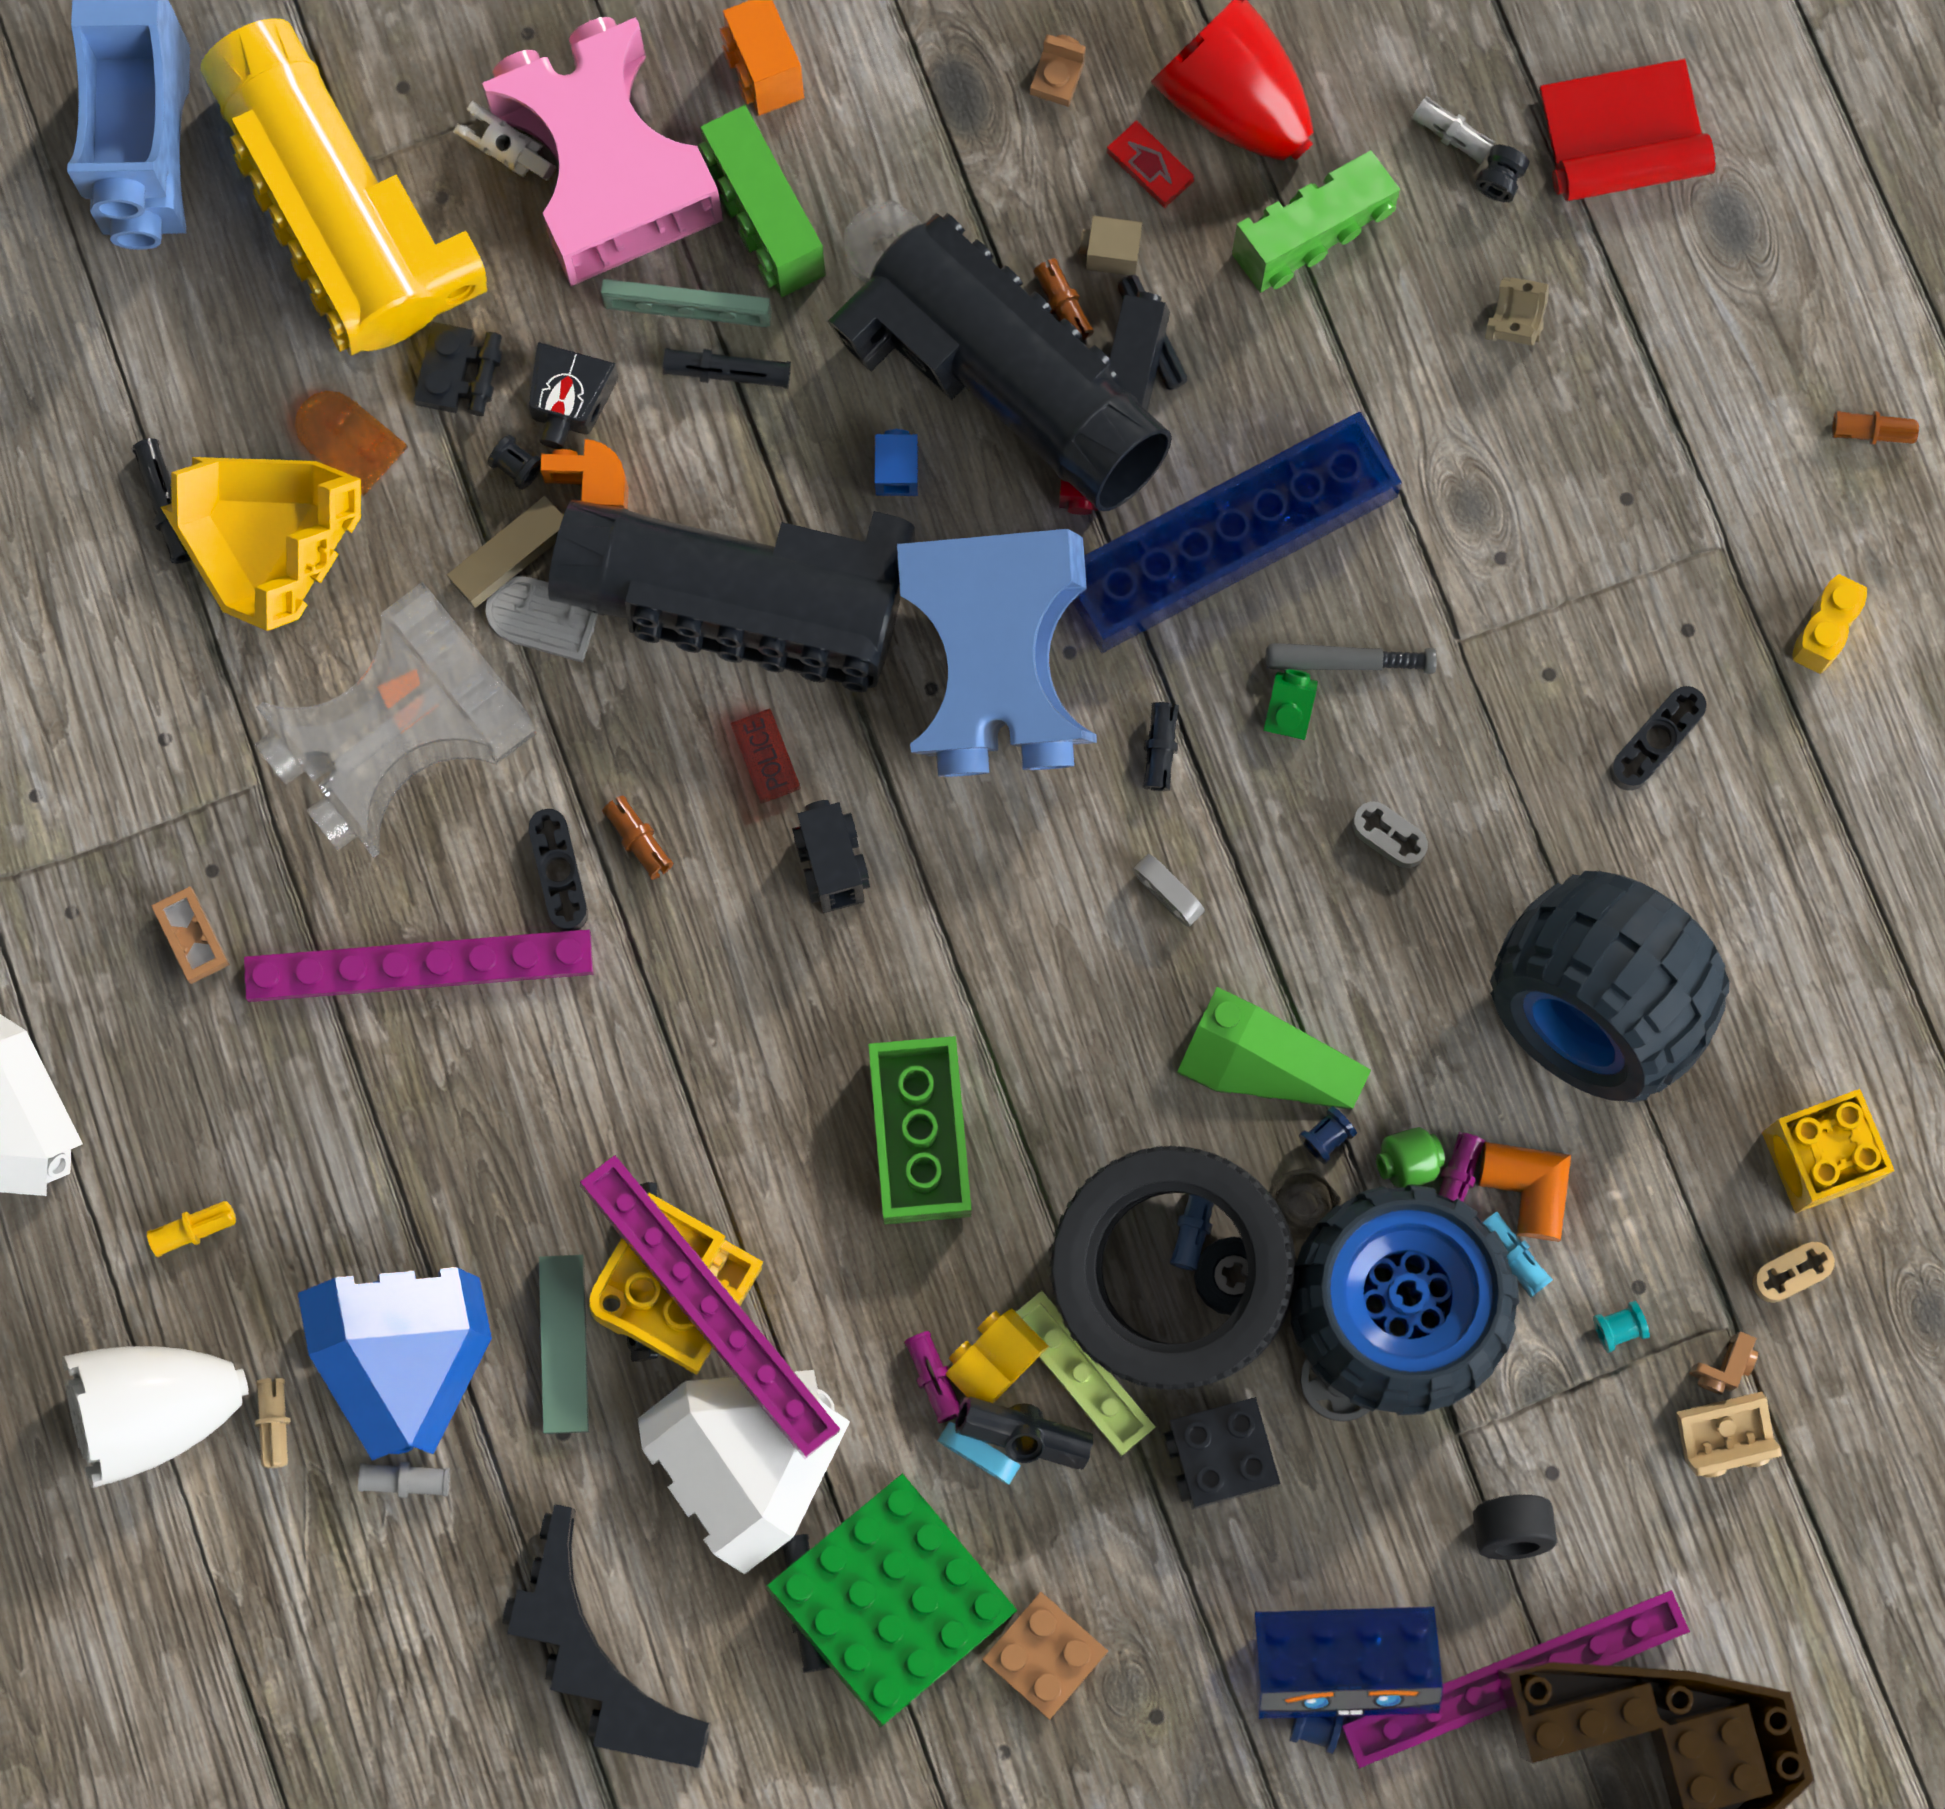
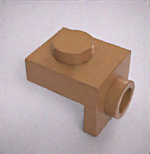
[1690,1332,1758,1394]

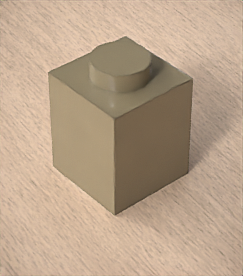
[1079,216,1143,275]

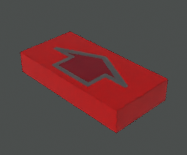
[1106,120,1195,209]

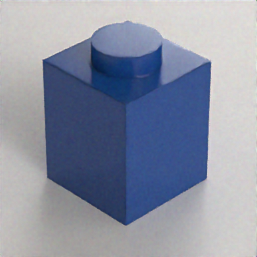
[875,429,918,496]

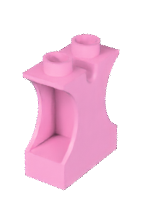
[482,17,723,286]

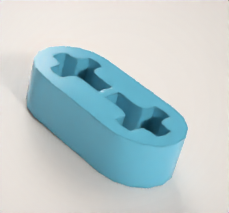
[937,1421,1020,1485]

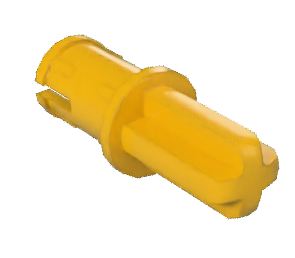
[147,1201,236,1257]

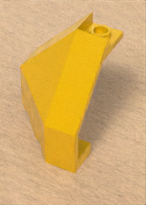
[161,457,361,631]

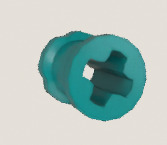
[1593,1301,1650,1353]

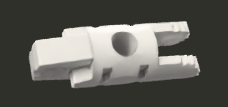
[453,101,556,181]

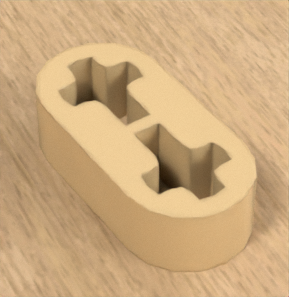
[1753,1242,1835,1303]

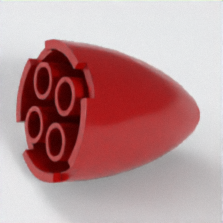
[1150,0,1314,161]

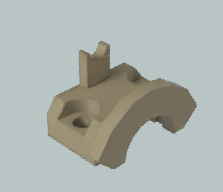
[1485,277,1549,345]

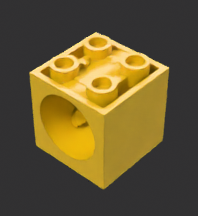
[1762,1089,1895,1214]

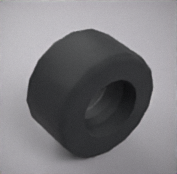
[1473,1494,1557,1560]

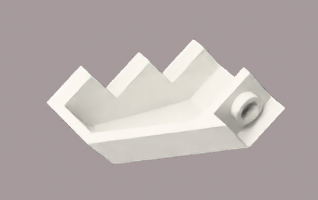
[0,1014,83,1196]
[638,1370,850,1574]

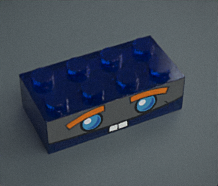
[1252,1607,1443,1719]

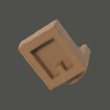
[1030,35,1086,107]

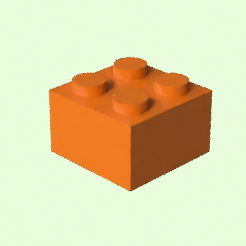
[719,0,804,116]

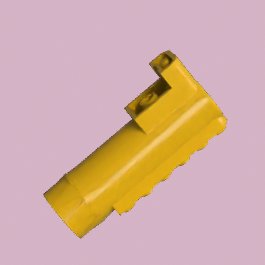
[200,19,487,356]

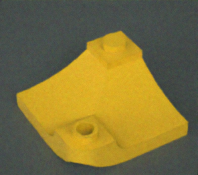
[589,1193,763,1375]

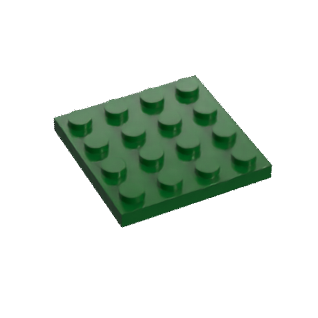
[765,1473,1018,1728]

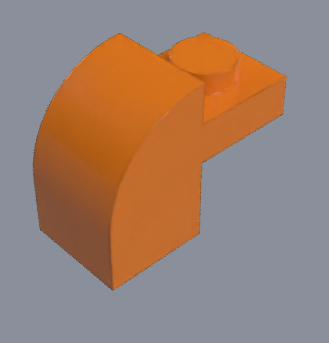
[540,439,628,509]

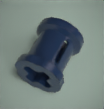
[1299,1106,1357,1164]
[1289,1711,1344,1754]

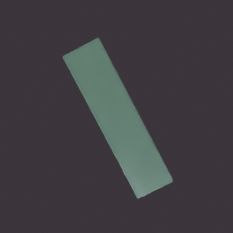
[601,279,772,327]
[539,1255,589,1434]

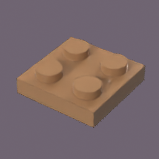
[982,1592,1108,1720]

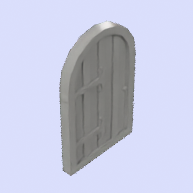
[485,576,598,663]

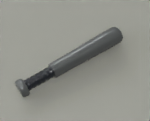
[1265,643,1437,674]

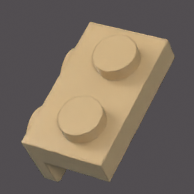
[1676,1392,1782,1477]

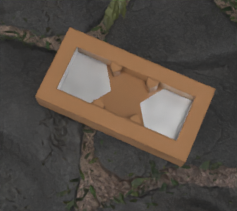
[151,886,230,984]

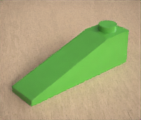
[1177,987,1371,1110]

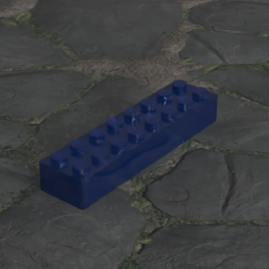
[1072,411,1402,653]

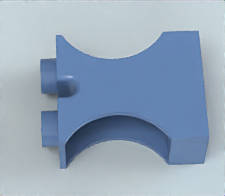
[67,0,190,250]
[897,529,1097,777]

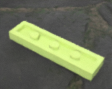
[1016,1291,1155,1456]

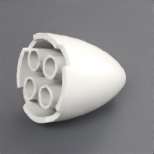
[62,1346,248,1488]

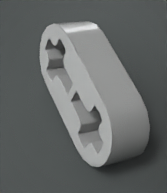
[1352,801,1428,868]
[1132,854,1205,927]

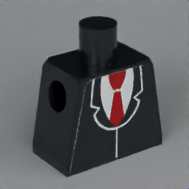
[529,342,619,450]

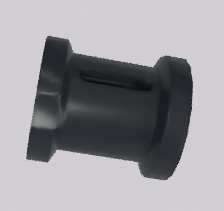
[487,435,541,490]

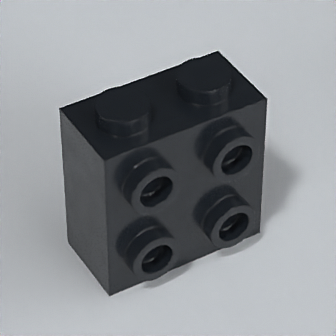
[792,800,870,914]
[1163,1397,1281,1510]

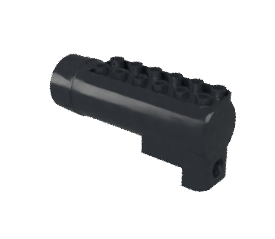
[828,213,1172,512]
[548,499,915,692]

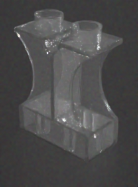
[254,582,536,858]

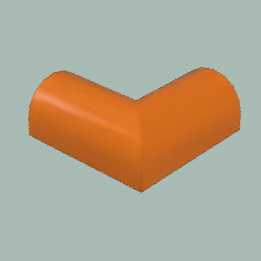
[1478,1142,1572,1242]

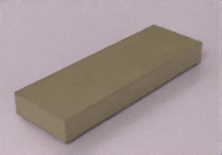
[447,496,563,608]

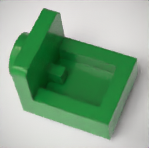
[1263,669,1318,740]

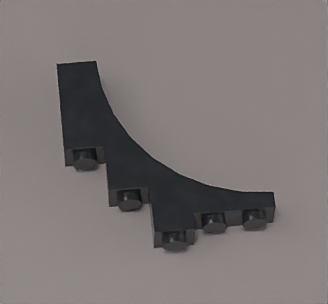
[502,1504,711,1768]

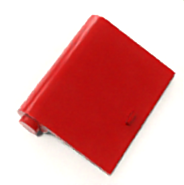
[1539,59,1716,202]

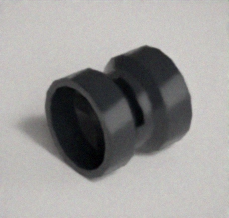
[1475,144,1530,202]

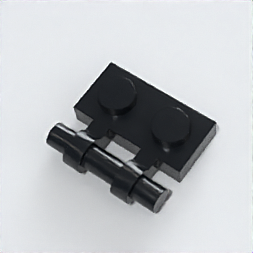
[414,322,503,416]

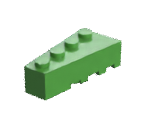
[1232,150,1400,293]

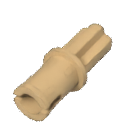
[255,1378,290,1468]

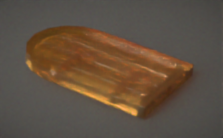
[295,391,408,496]

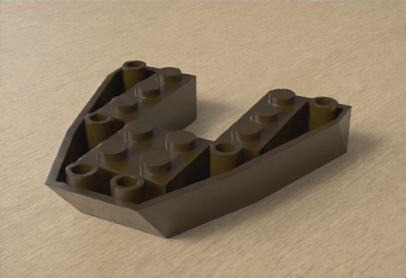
[1497,1662,1815,1809]

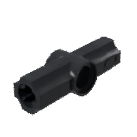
[955,1397,1093,1470]

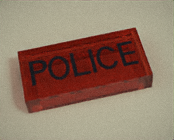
[730,708,801,804]

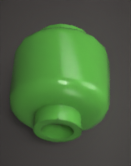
[1376,1127,1445,1188]

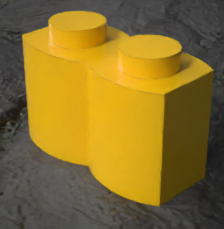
[1793,574,1867,674]
[946,1308,1049,1403]

